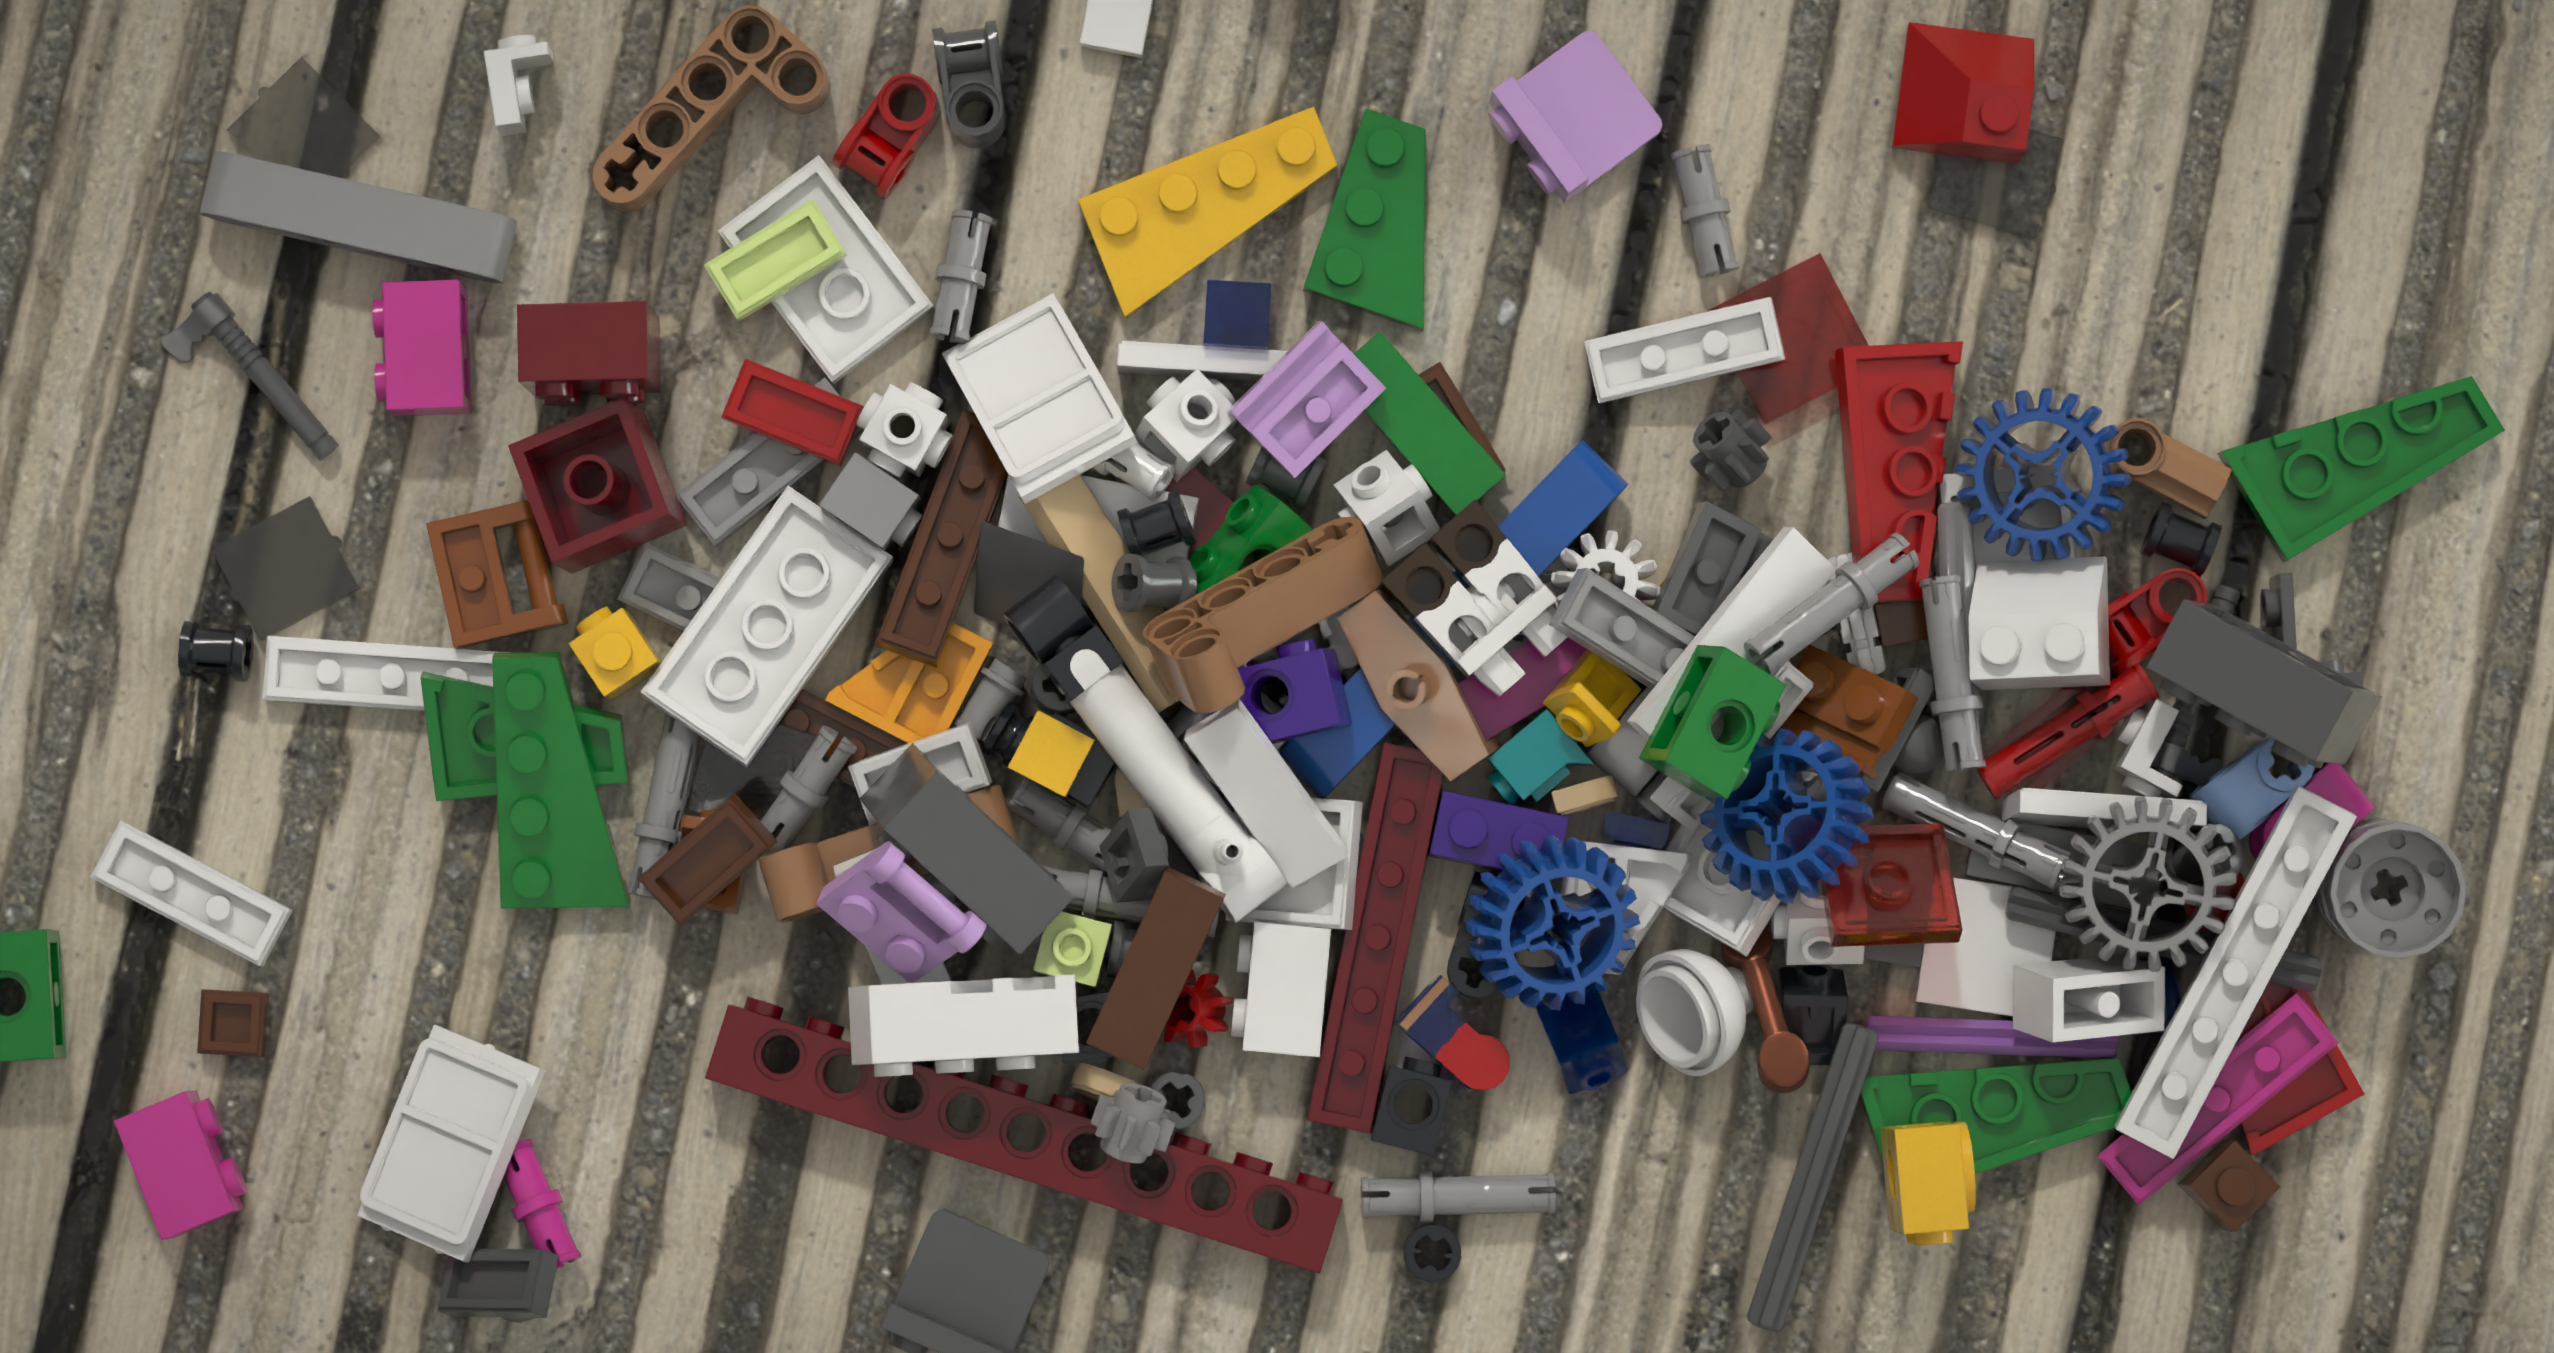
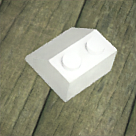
[1969,556,2110,690]

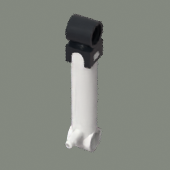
[1003,575,1287,923]

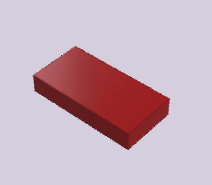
[721,359,864,467]

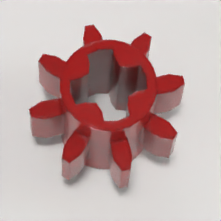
[1164,969,1234,1048]

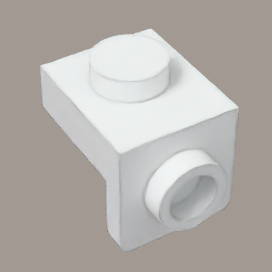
[2112,699,2183,798]

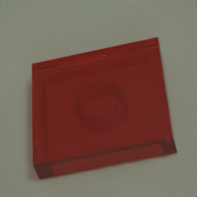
[1707,253,1869,425]
[1814,823,1963,947]

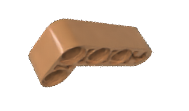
[592,5,830,213]
[1143,517,1384,713]
[758,785,1020,923]

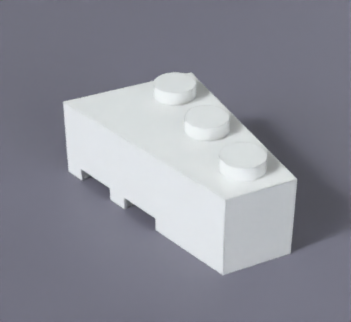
[848,974,1079,1077]

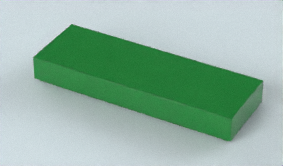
[1354,331,1506,516]

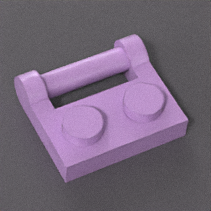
[816,841,987,983]

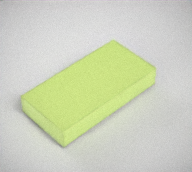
[704,199,847,321]

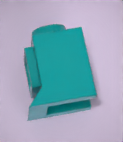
[1486,709,1593,805]

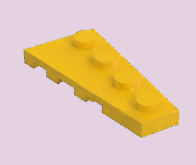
[1078,106,1337,320]

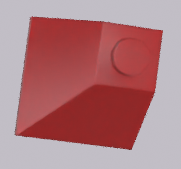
[1892,22,2034,165]

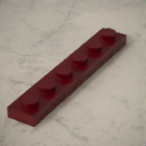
[1307,743,1445,1133]

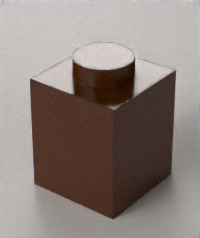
[2178,1139,2280,1232]

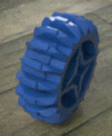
[1955,388,2131,562]
[1698,728,1874,904]
[1465,835,1641,1011]

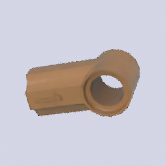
[2104,418,2232,519]

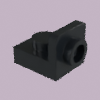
[1779,964,1848,1066]

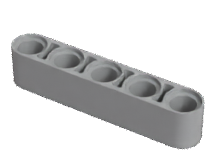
[199,151,518,284]

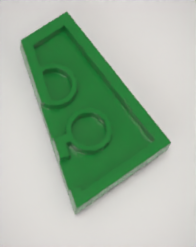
[1303,109,1426,332]
[420,671,629,801]

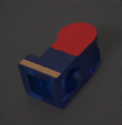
[1394,975,1510,1091]

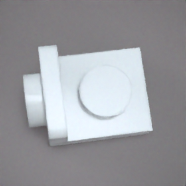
[484,35,554,136]

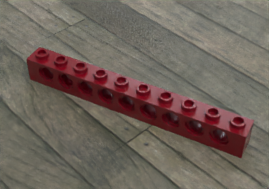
[705,996,1343,1274]

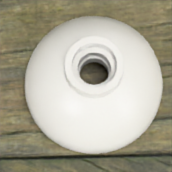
[1636,949,1754,1076]

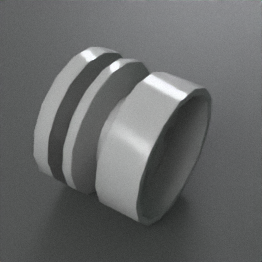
[2315,818,2467,959]

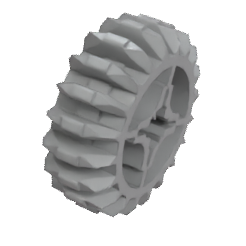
[2060,796,2236,972]

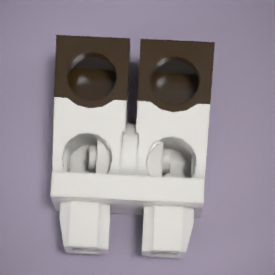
[1379,499,1567,696]

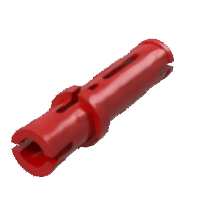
[1976,663,2159,800]

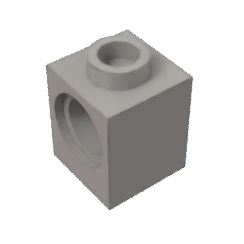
[819,452,923,552]

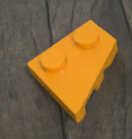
[825,623,994,743]

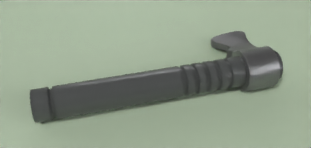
[160,292,339,461]
[2150,585,2241,787]

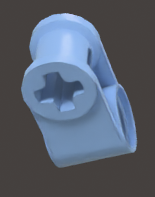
[2189,738,2315,840]

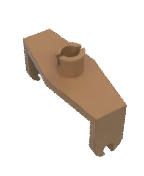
[1337,588,1502,782]

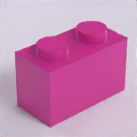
[372,279,472,417]
[114,1091,247,1241]

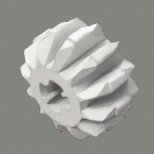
[1551,530,1660,610]

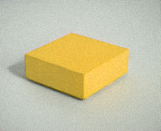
[1008,710,1095,798]

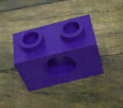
[1207,639,1352,744]

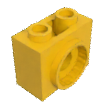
[1880,1122,1976,1246]

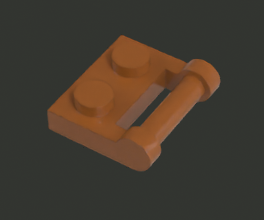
[426,500,568,649]

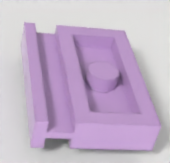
[1228,321,1386,478]

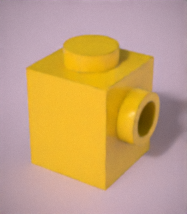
[568,606,662,701]

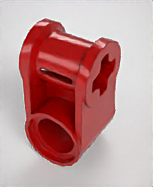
[831,74,940,199]
[2108,568,2207,676]

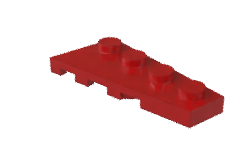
[1835,341,1963,603]
[2182,872,2365,1156]

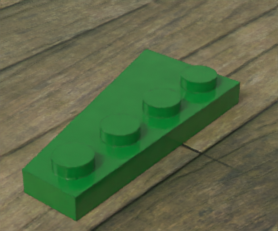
[2217,376,2505,562]
[492,652,631,909]
[1860,1058,2132,1174]

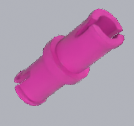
[504,1139,582,1269]

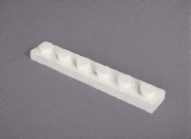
[2115,784,2357,1159]

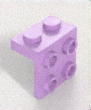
[1488,31,1662,203]

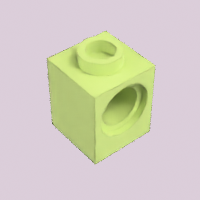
[1033,912,1113,990]

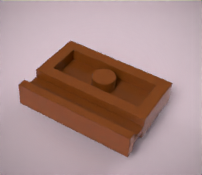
[1775,644,1918,780]

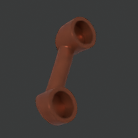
[1721,926,1810,1093]

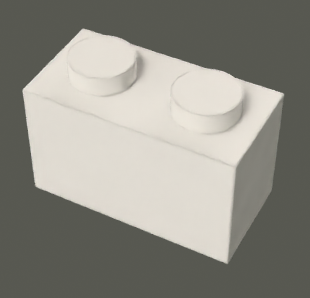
[1231,922,1331,1057]
[2013,954,2165,1043]

